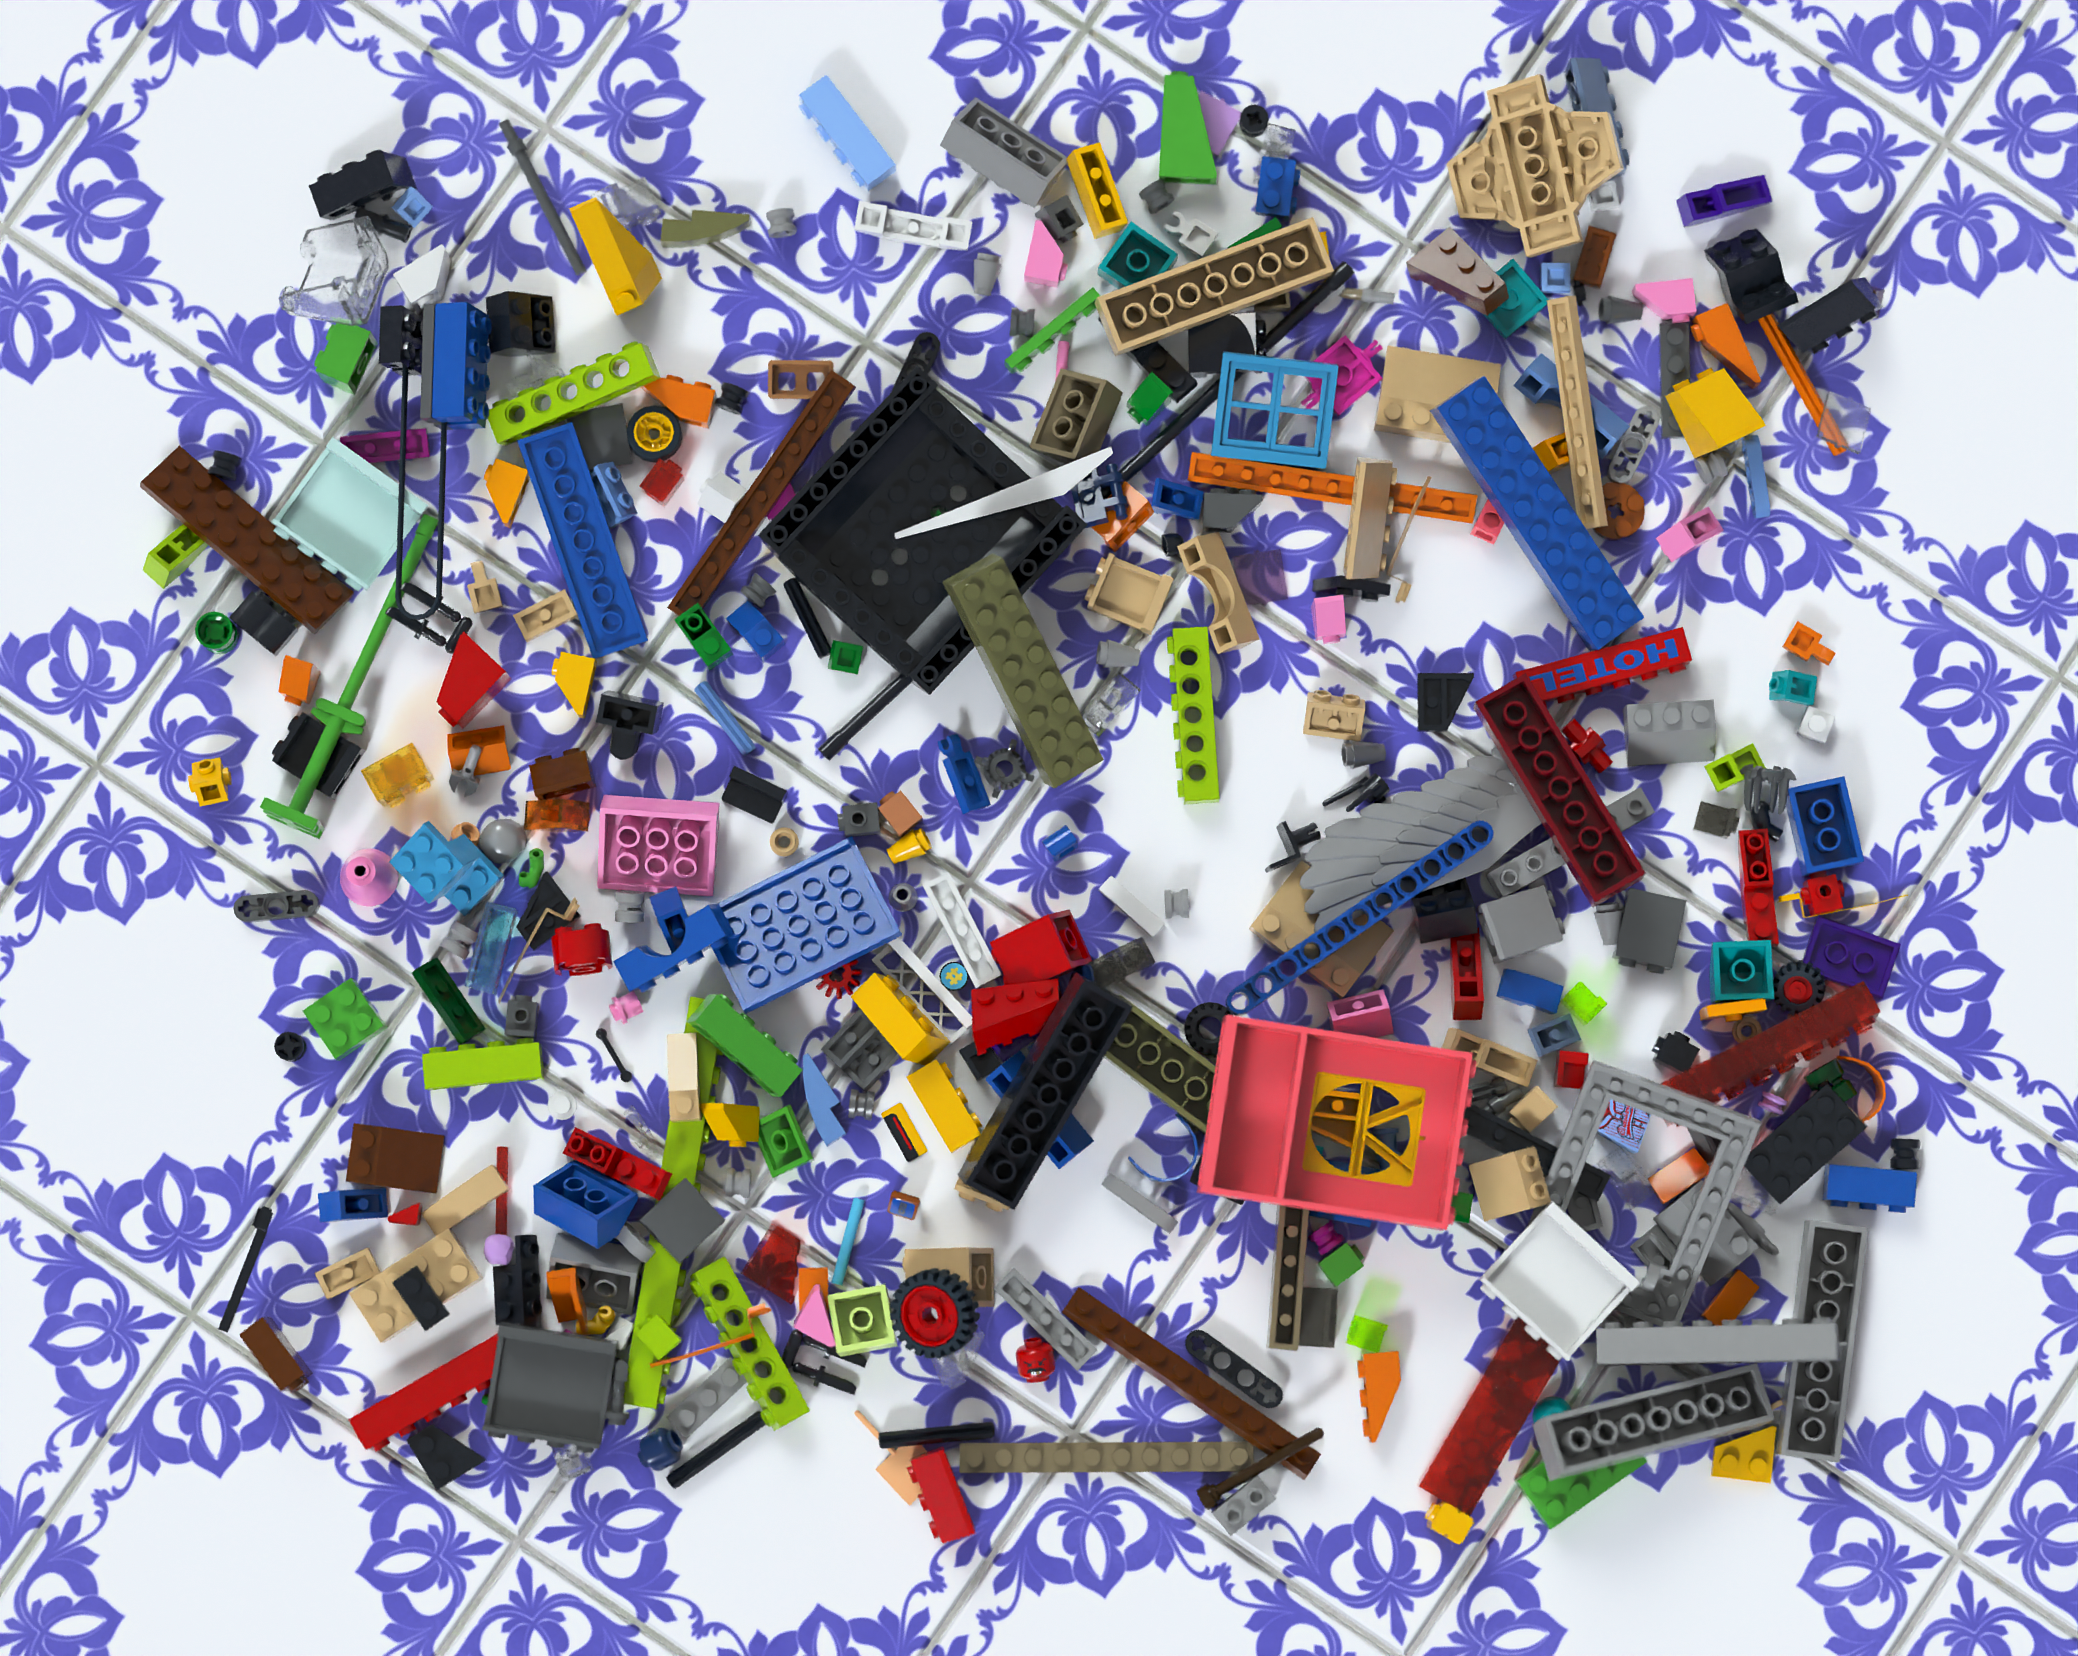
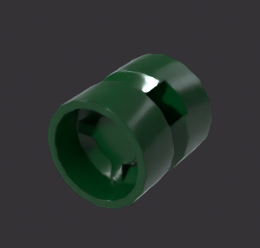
[1804,1058,1857,1101]

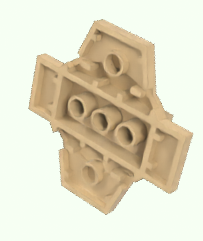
[1446,74,1624,258]

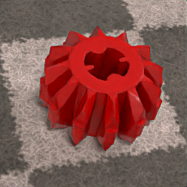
[816,959,862,999]

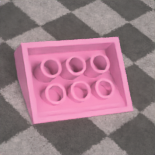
[597,795,720,897]

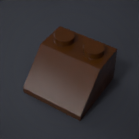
[529,748,596,802]

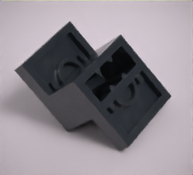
[1704,228,1799,324]

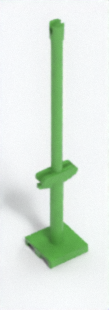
[260,514,438,840]

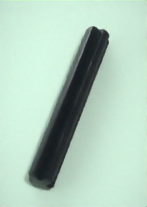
[666,1411,766,1489]
[878,1422,995,1449]

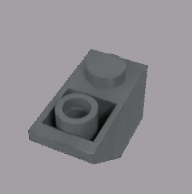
[1202,488,1262,533]

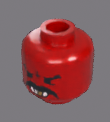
[1015,1337,1056,1383]

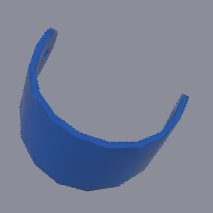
[1127,1113,1199,1183]

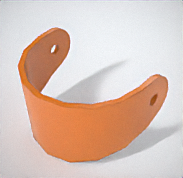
[1836,1056,1886,1121]

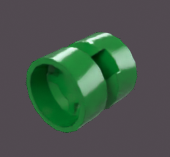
[195,611,239,654]

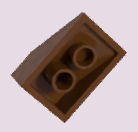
[345,1123,445,1194]

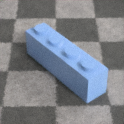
[798,75,896,191]

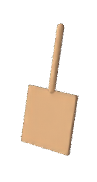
[854,1410,927,1506]

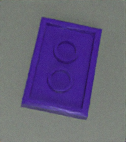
[1802,915,1901,1000]

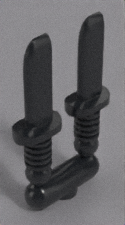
[385,583,472,654]
[781,1329,867,1395]

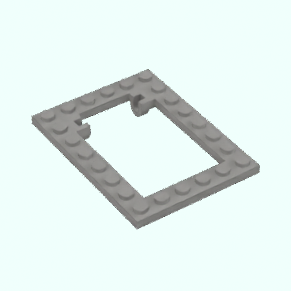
[1527,1059,1761,1327]

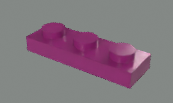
[340,428,430,463]

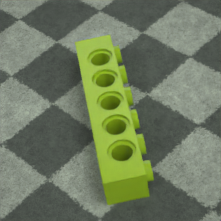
[488,341,661,446]
[1167,626,1220,805]
[689,1256,810,1431]

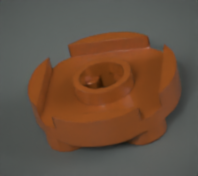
[1592,482,1645,541]

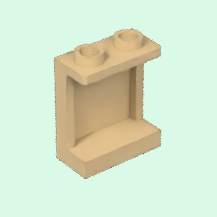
[1084,552,1174,635]
[1468,1146,1551,1222]

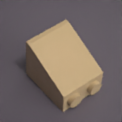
[902,1247,994,1307]

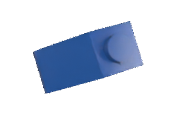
[726,600,785,663]
[649,886,689,953]
[318,1188,388,1223]

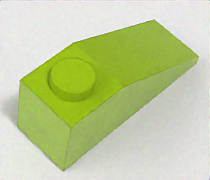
[142,524,208,589]

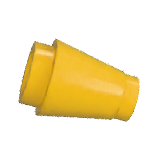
[887,828,932,864]

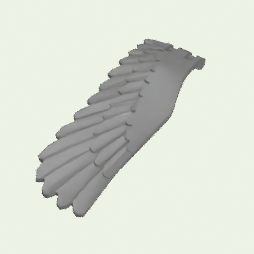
[1300,746,1542,932]

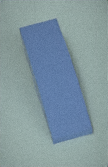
[803,1053,847,1147]

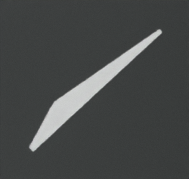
[894,447,1113,539]

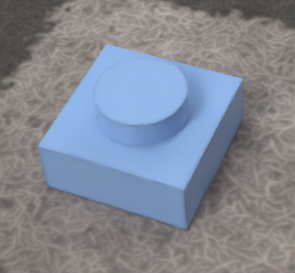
[391,186,433,228]
[1540,263,1571,293]

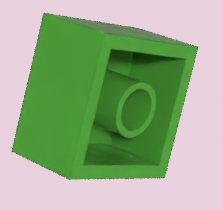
[314,318,378,395]
[303,978,388,1061]

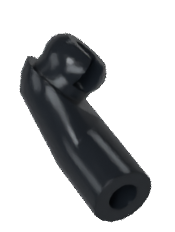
[1750,801,1783,843]

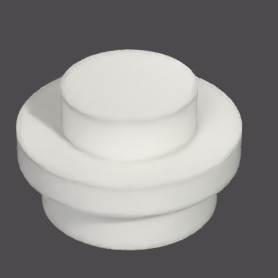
[548,1091,577,1120]

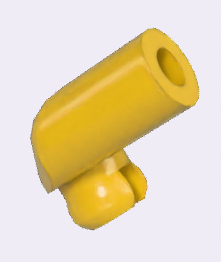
[576,1305,615,1335]

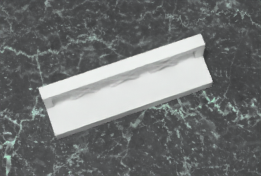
[872,937,972,1046]

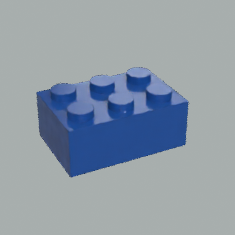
[1786,776,1864,877]

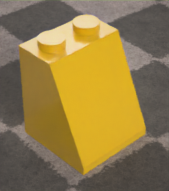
[1665,367,1766,458]

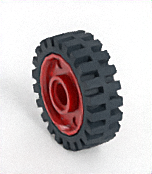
[890,1268,980,1359]

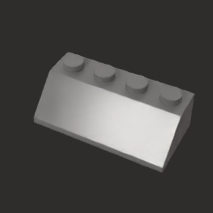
[939,97,1068,209]

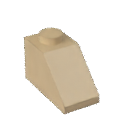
[1507,1086,1558,1133]

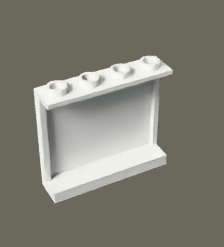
[1479,1202,1640,1361]

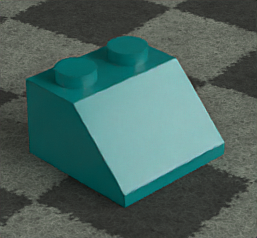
[1709,940,1774,1003]

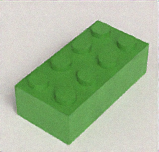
[1514,1457,1647,1529]

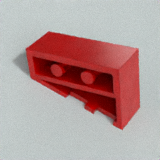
[971,979,1062,1056]

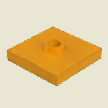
[1699,998,1767,1022]

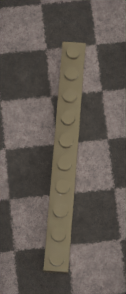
[959,1442,1254,1473]

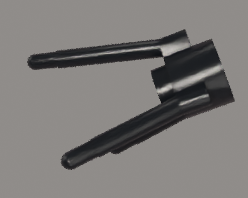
[1322,773,1390,812]

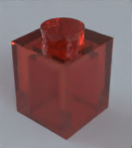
[639,458,685,508]

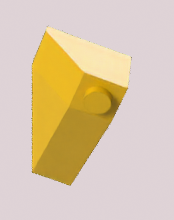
[569,197,662,316]

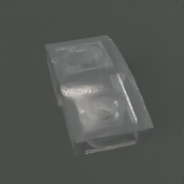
[1253,123,1296,184]

